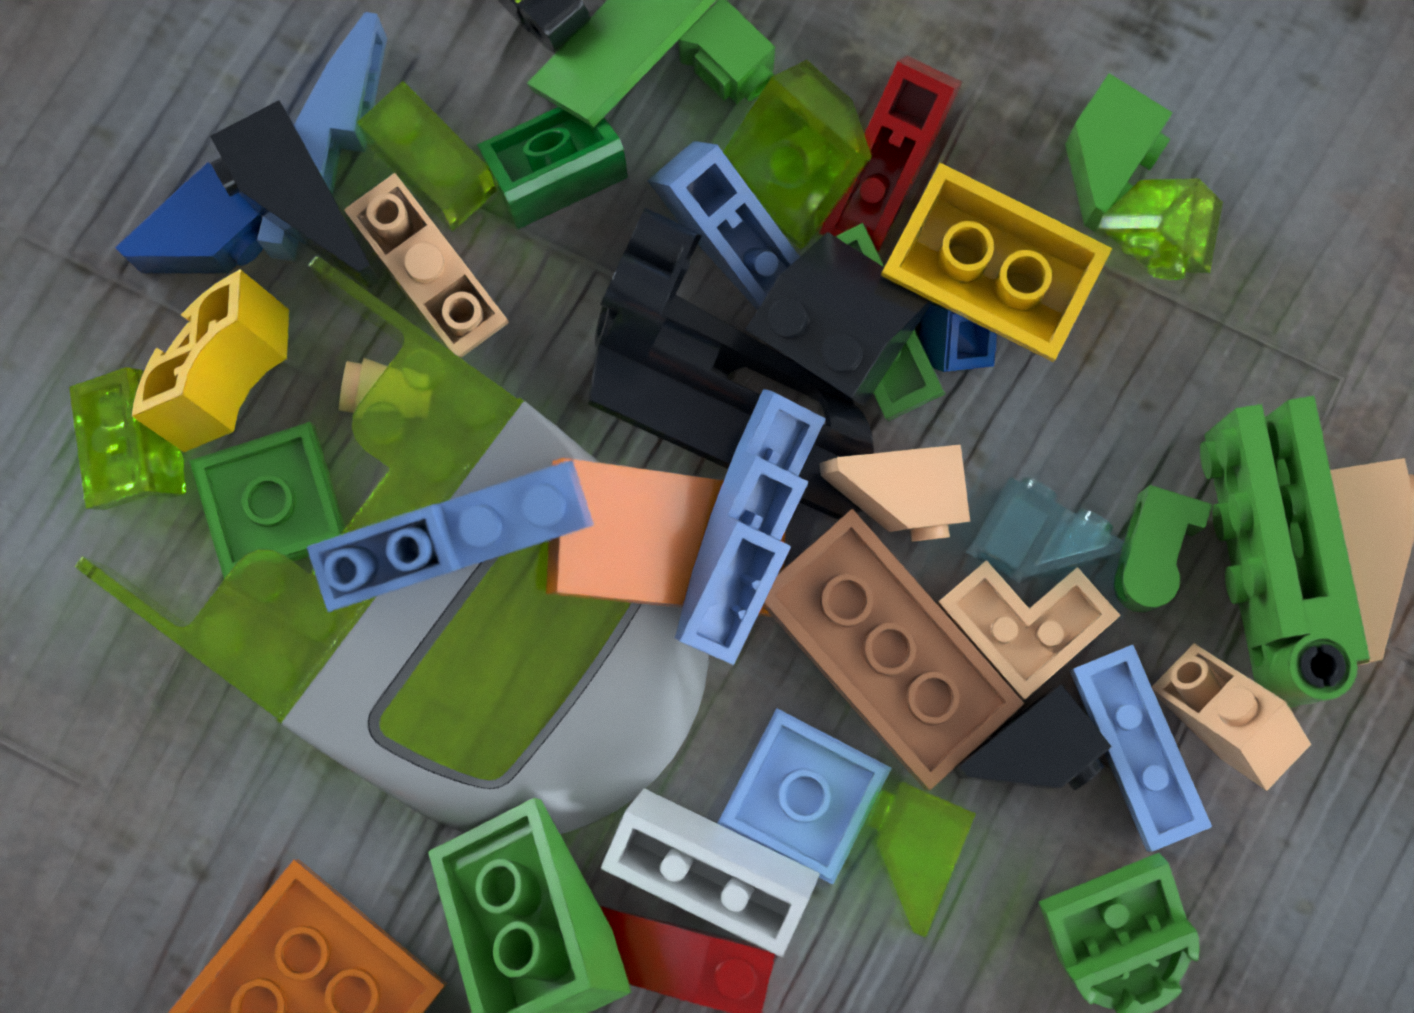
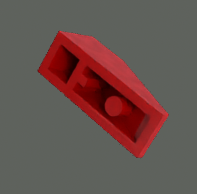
[819,56,963,253]
[599,905,776,1013]

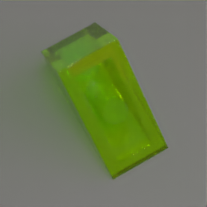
[867,782,976,938]

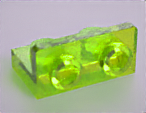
[69,367,186,510]

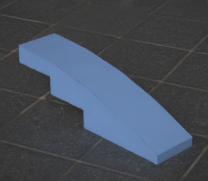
[257,12,387,262]
[675,388,826,665]

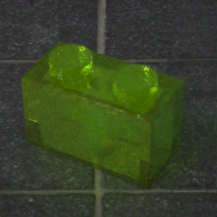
[357,81,497,232]

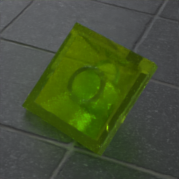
[723,59,872,250]

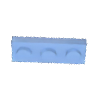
[1069,645,1212,852]

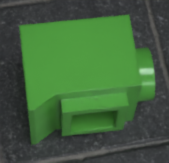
[678,0,775,104]

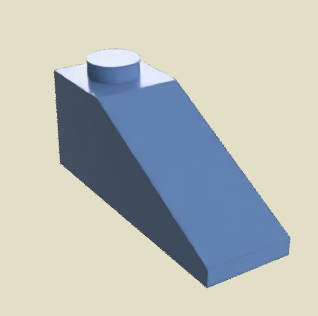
[647,141,800,310]

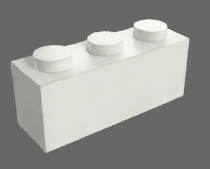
[601,788,820,957]

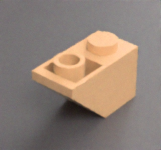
[1152,643,1311,791]

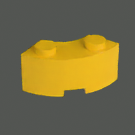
[132,269,289,452]

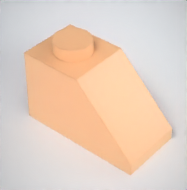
[819,444,970,542]

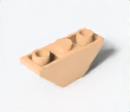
[344,173,509,360]

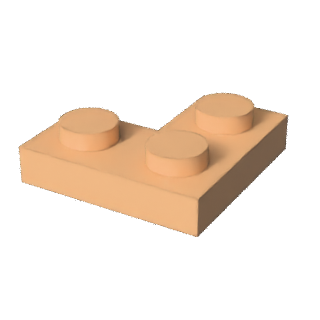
[937,560,1121,701]

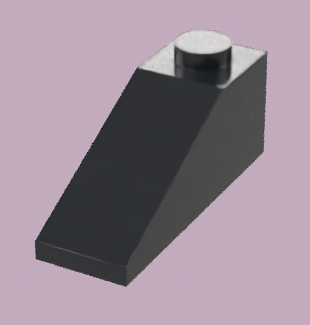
[210,100,380,288]

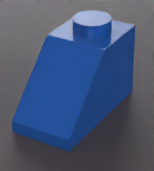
[115,162,263,274]

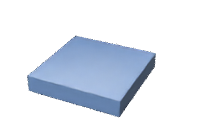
[717,708,892,885]

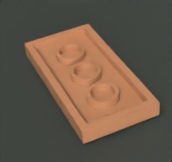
[763,509,1025,791]

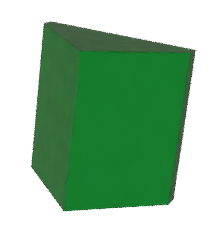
[477,107,628,230]

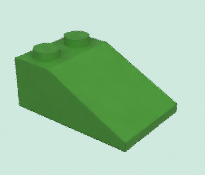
[428,798,631,1013]

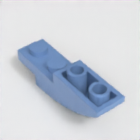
[307,460,594,612]

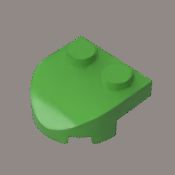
[1038,852,1200,1013]

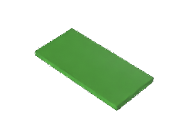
[527,0,716,127]

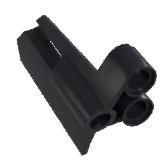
[588,208,874,520]

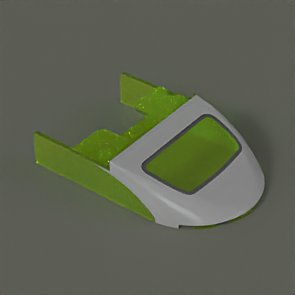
[74,255,709,834]

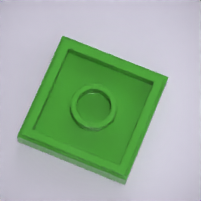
[189,422,347,582]

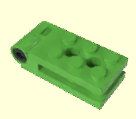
[1200,396,1370,708]

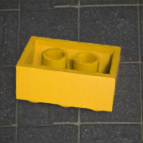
[881,163,1112,363]

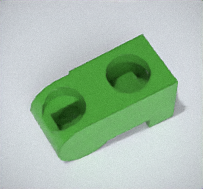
[1114,485,1212,613]

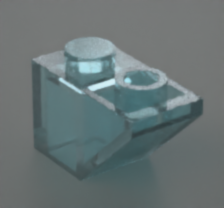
[965,477,1124,583]

